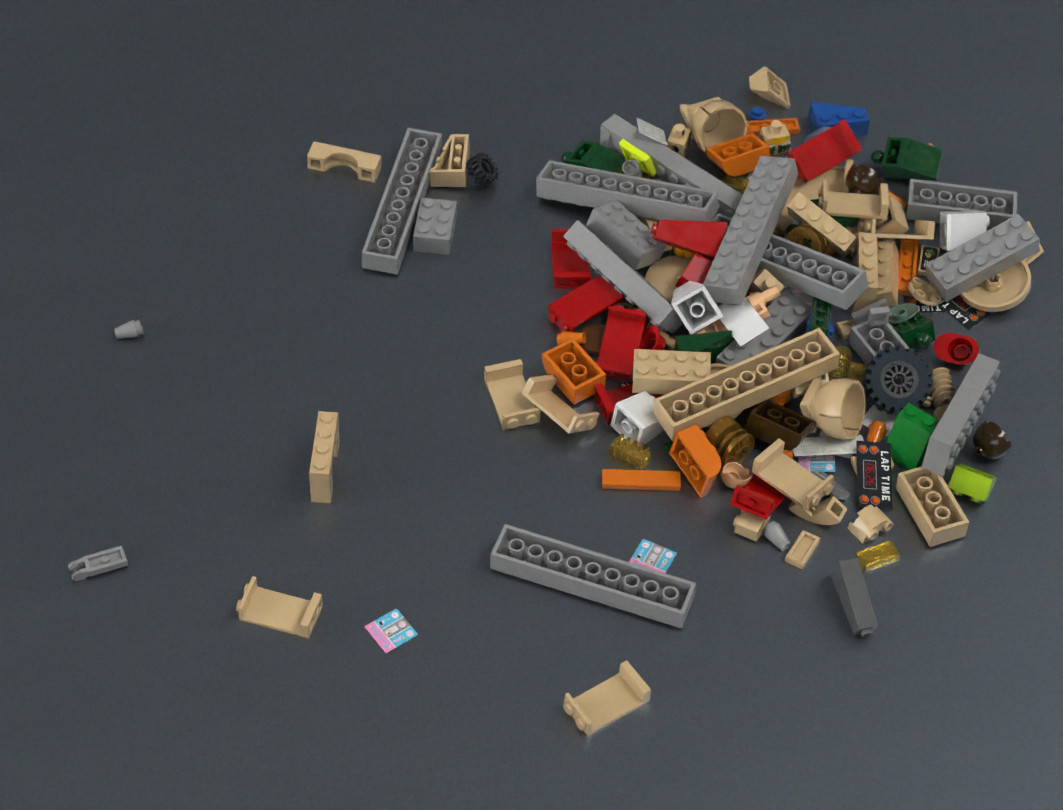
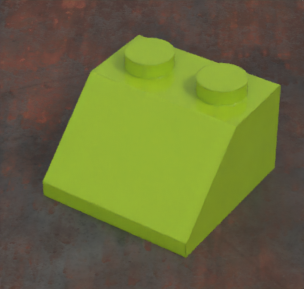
[948,463,997,503]

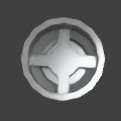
[622,159,643,178]

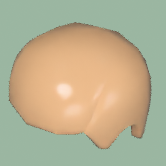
[721,462,752,489]

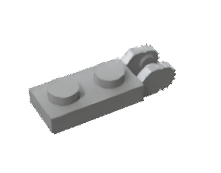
[68,546,128,581]

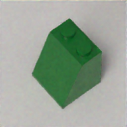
[886,403,939,470]

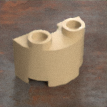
[847,505,894,544]

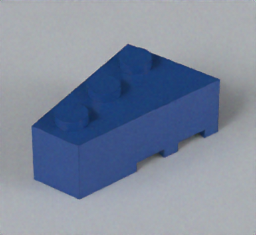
[808,102,870,136]

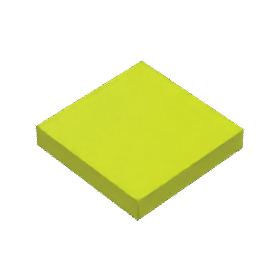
[619,139,657,177]

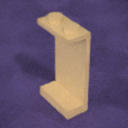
[818,179,889,220]
[858,218,935,240]
[484,359,541,430]
[522,374,600,433]
[752,439,834,510]
[236,576,323,638]
[563,660,651,736]

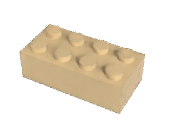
[632,349,711,394]
[895,466,969,547]

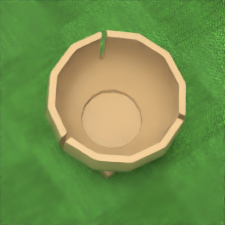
[687,97,748,153]
[800,379,866,439]

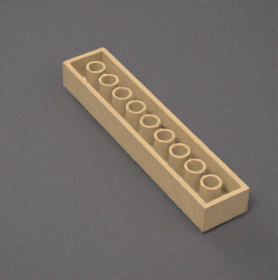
[653,328,840,441]

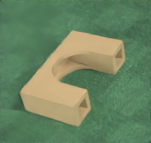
[787,192,856,259]
[851,232,878,313]
[309,411,340,503]

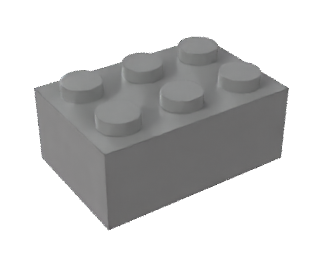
[413,197,457,255]

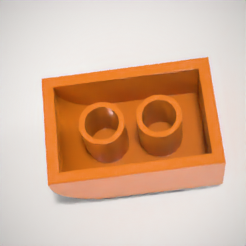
[706,133,770,176]
[542,338,606,405]
[669,424,721,498]

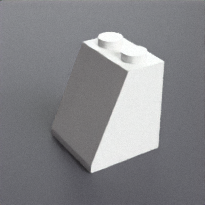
[939,211,989,251]
[671,281,723,334]
[610,391,664,450]

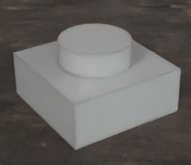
[867,306,890,326]

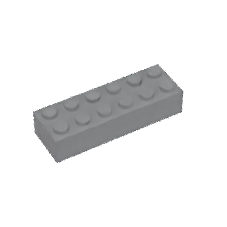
[906,179,1017,229]
[926,214,1040,302]

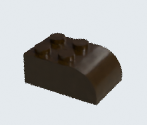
[745,399,816,450]

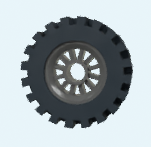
[863,346,933,415]

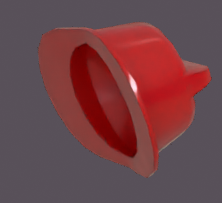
[639,325,665,350]
[934,333,979,365]

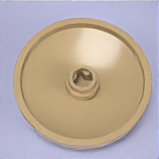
[645,256,692,303]
[960,260,1031,312]

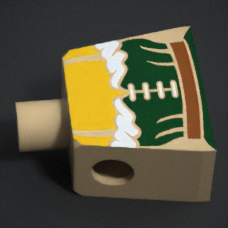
[758,120,791,157]

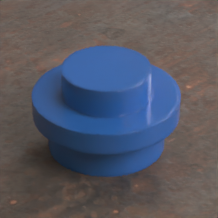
[749,107,766,121]

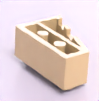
[429,134,470,187]

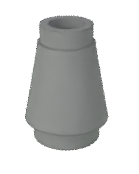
[114,319,144,339]
[763,521,791,551]

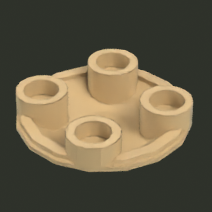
[908,277,942,306]

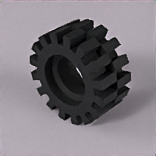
[466,152,499,187]

